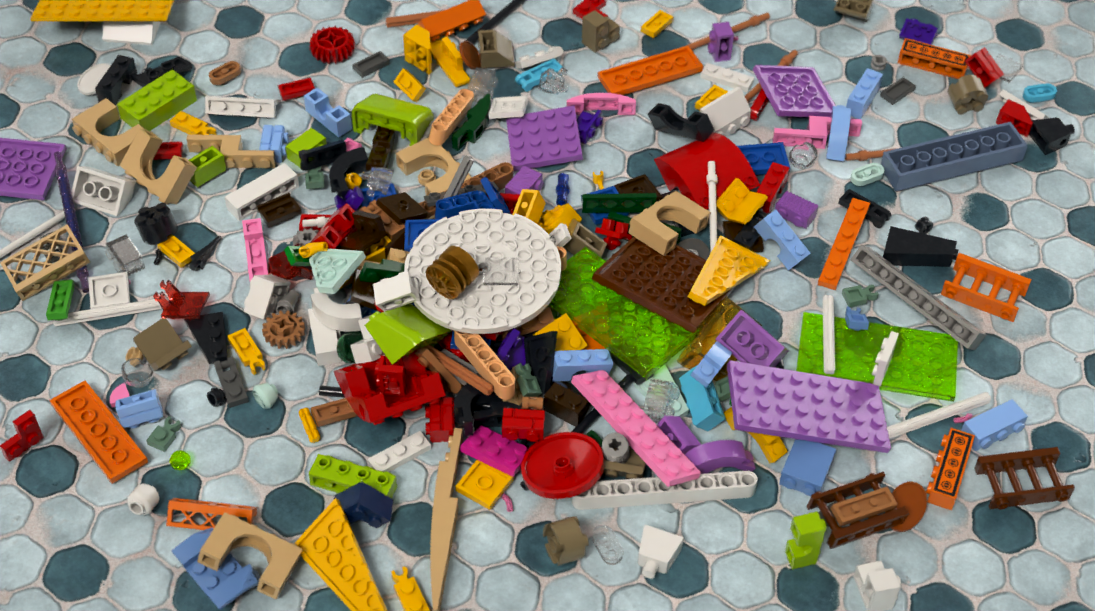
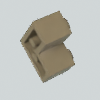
[582,10,620,53]

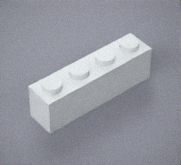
[225,163,299,221]

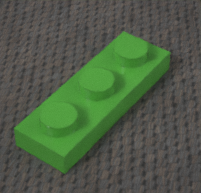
[46,280,75,321]

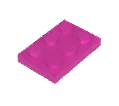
[460,426,529,477]

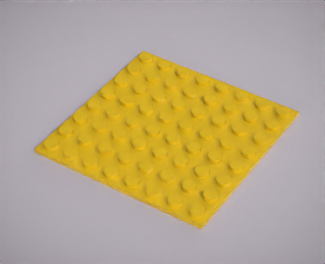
[30,0,174,21]

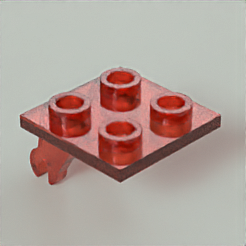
[268,243,313,280]
[153,280,210,319]

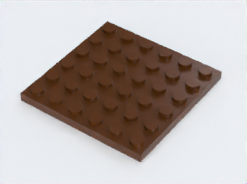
[592,237,739,333]

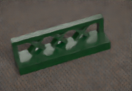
[581,193,657,213]

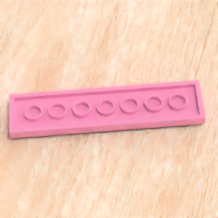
[571,370,701,487]

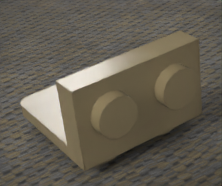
[133,318,192,371]
[603,446,646,479]

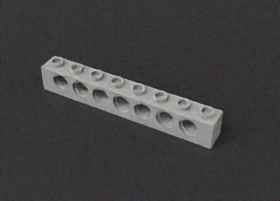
[851,245,986,350]

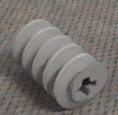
[602,433,629,464]

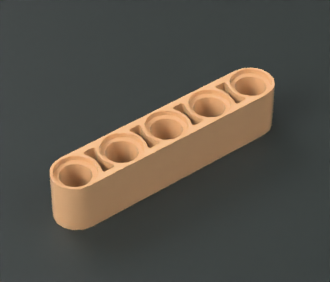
[428,89,474,145]
[454,331,515,400]

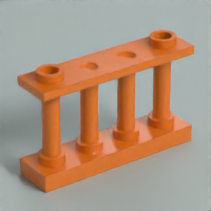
[941,253,1032,322]

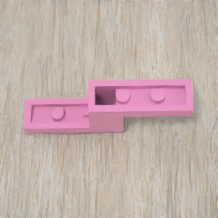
[772,116,862,149]

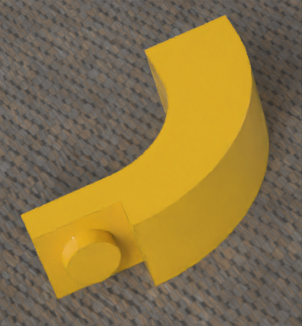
[724,407,788,463]

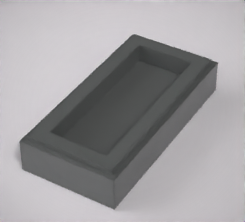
[352,51,390,78]
[880,77,916,105]

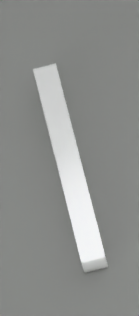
[572,471,757,510]

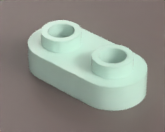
[850,163,884,186]

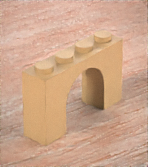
[72,98,145,166]
[120,128,197,205]
[396,137,472,196]
[628,191,711,256]
[197,512,302,599]

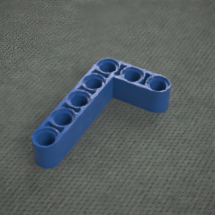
[435,190,496,219]

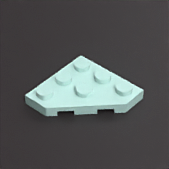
[309,248,366,294]

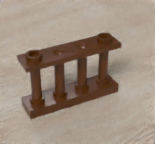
[974,447,1075,510]
[806,472,909,549]

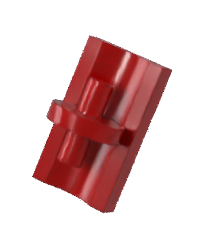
[595,218,632,250]

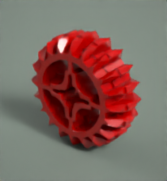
[309,25,355,64]

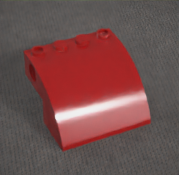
[654,133,760,210]
[334,349,446,425]

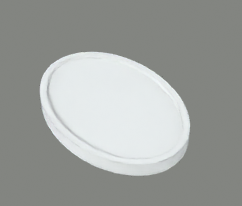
[77,63,111,95]

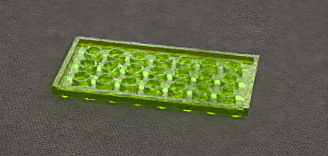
[549,247,700,379]
[796,312,958,402]

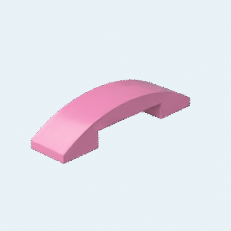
[567,93,636,115]
[242,218,268,281]

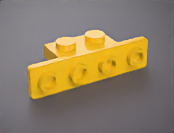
[430,37,470,87]

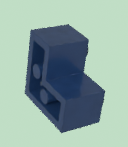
[334,481,393,528]

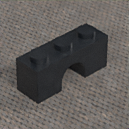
[95,55,137,106]

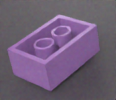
[715,310,789,368]

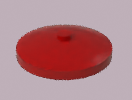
[521,432,605,499]

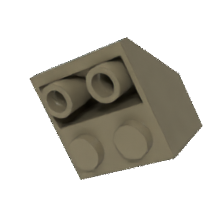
[834,0,873,21]
[478,30,515,68]
[563,218,607,264]

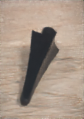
[189,236,221,271]

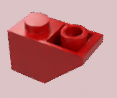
[996,99,1033,137]

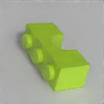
[785,512,827,570]

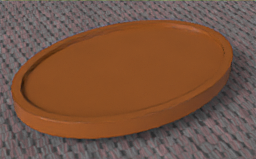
[459,41,481,70]
[885,482,927,532]

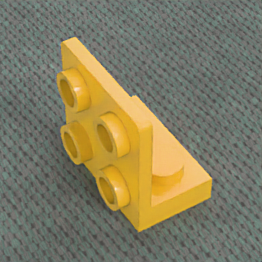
[716,178,768,224]

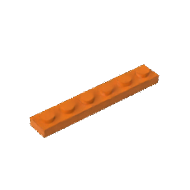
[818,198,870,290]

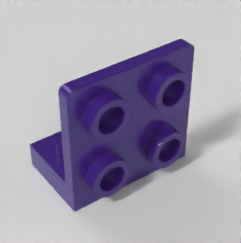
[495,328,526,372]

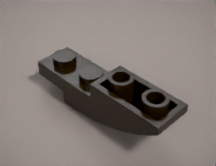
[366,126,396,172]

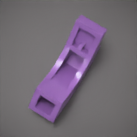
[684,440,756,474]

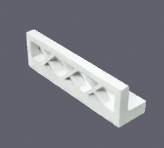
[205,96,279,118]

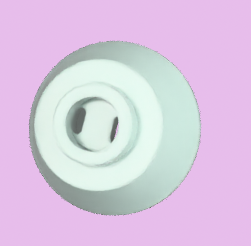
[252,383,279,409]

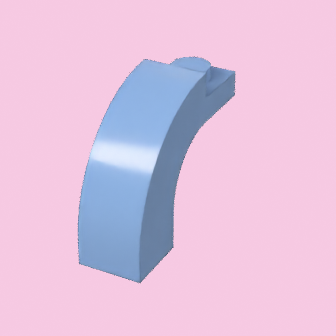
[826,105,851,161]
[690,341,732,387]

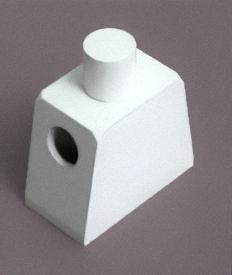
[638,525,684,579]

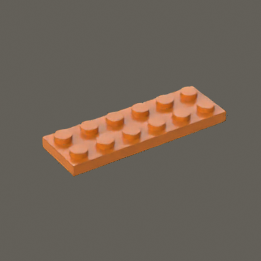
[597,46,703,95]
[49,380,148,484]

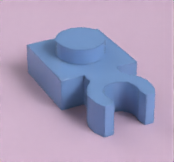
[845,307,869,331]

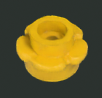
[345,173,362,190]

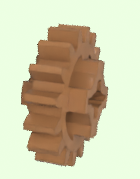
[262,311,305,349]

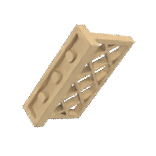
[0,224,90,301]

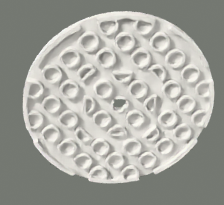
[404,209,561,334]

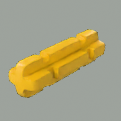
[299,407,320,443]

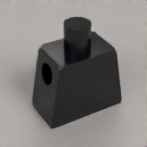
[1029,117,1075,155]

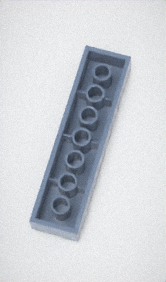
[881,122,1028,191]

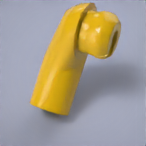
[299,242,328,258]

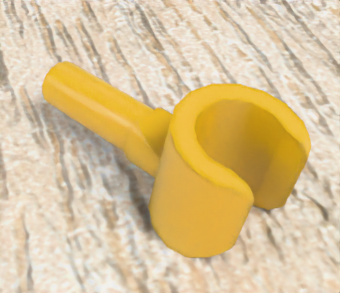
[593,171,604,190]

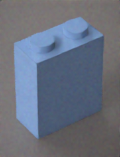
[779,439,836,496]

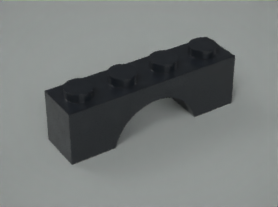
[647,103,715,142]

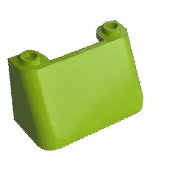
[351,94,434,146]
[364,304,451,365]

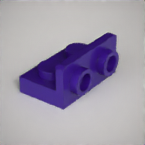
[899,18,938,45]
[577,110,603,144]
[334,186,364,211]

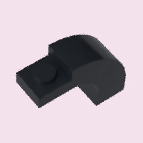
[329,147,369,200]
[454,377,501,436]
[472,402,539,447]

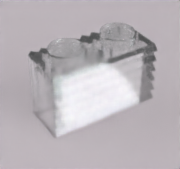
[467,67,498,102]
[105,234,145,276]
[643,378,680,423]

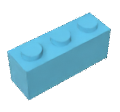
[679,365,726,432]

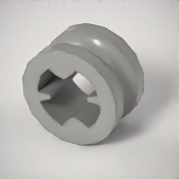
[870,55,887,71]

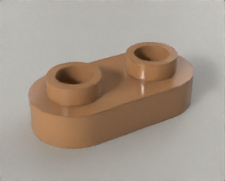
[209,61,241,85]

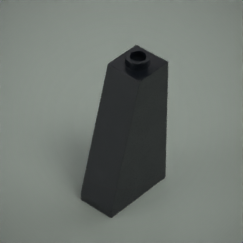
[883,226,959,267]

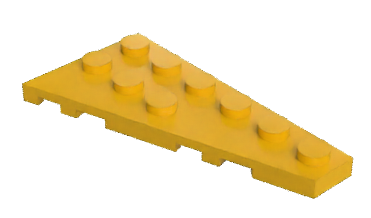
[687,235,770,306]
[294,498,387,611]

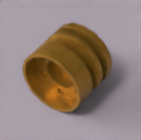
[425,246,479,299]

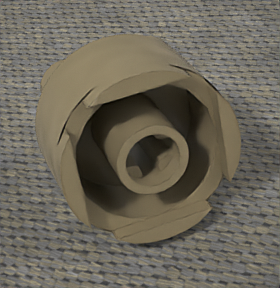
[948,75,988,115]
[543,516,589,566]

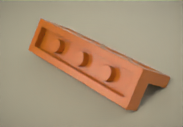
[166,498,257,530]

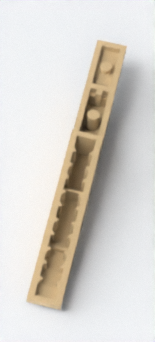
[430,428,463,611]

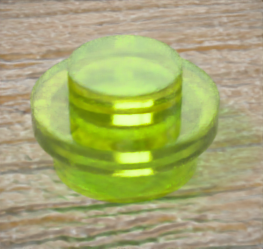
[170,450,191,470]

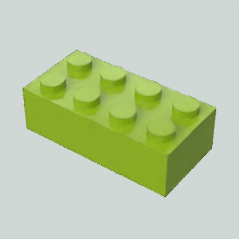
[117,70,197,131]

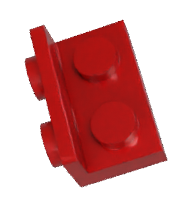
[375,355,406,396]

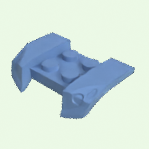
[171,528,260,610]

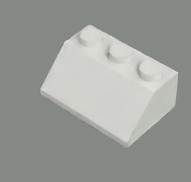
[103,21,160,45]
[700,86,751,137]
[70,166,136,216]

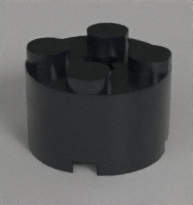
[134,203,178,245]

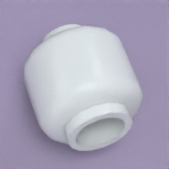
[127,484,159,515]

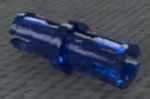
[555,173,570,206]

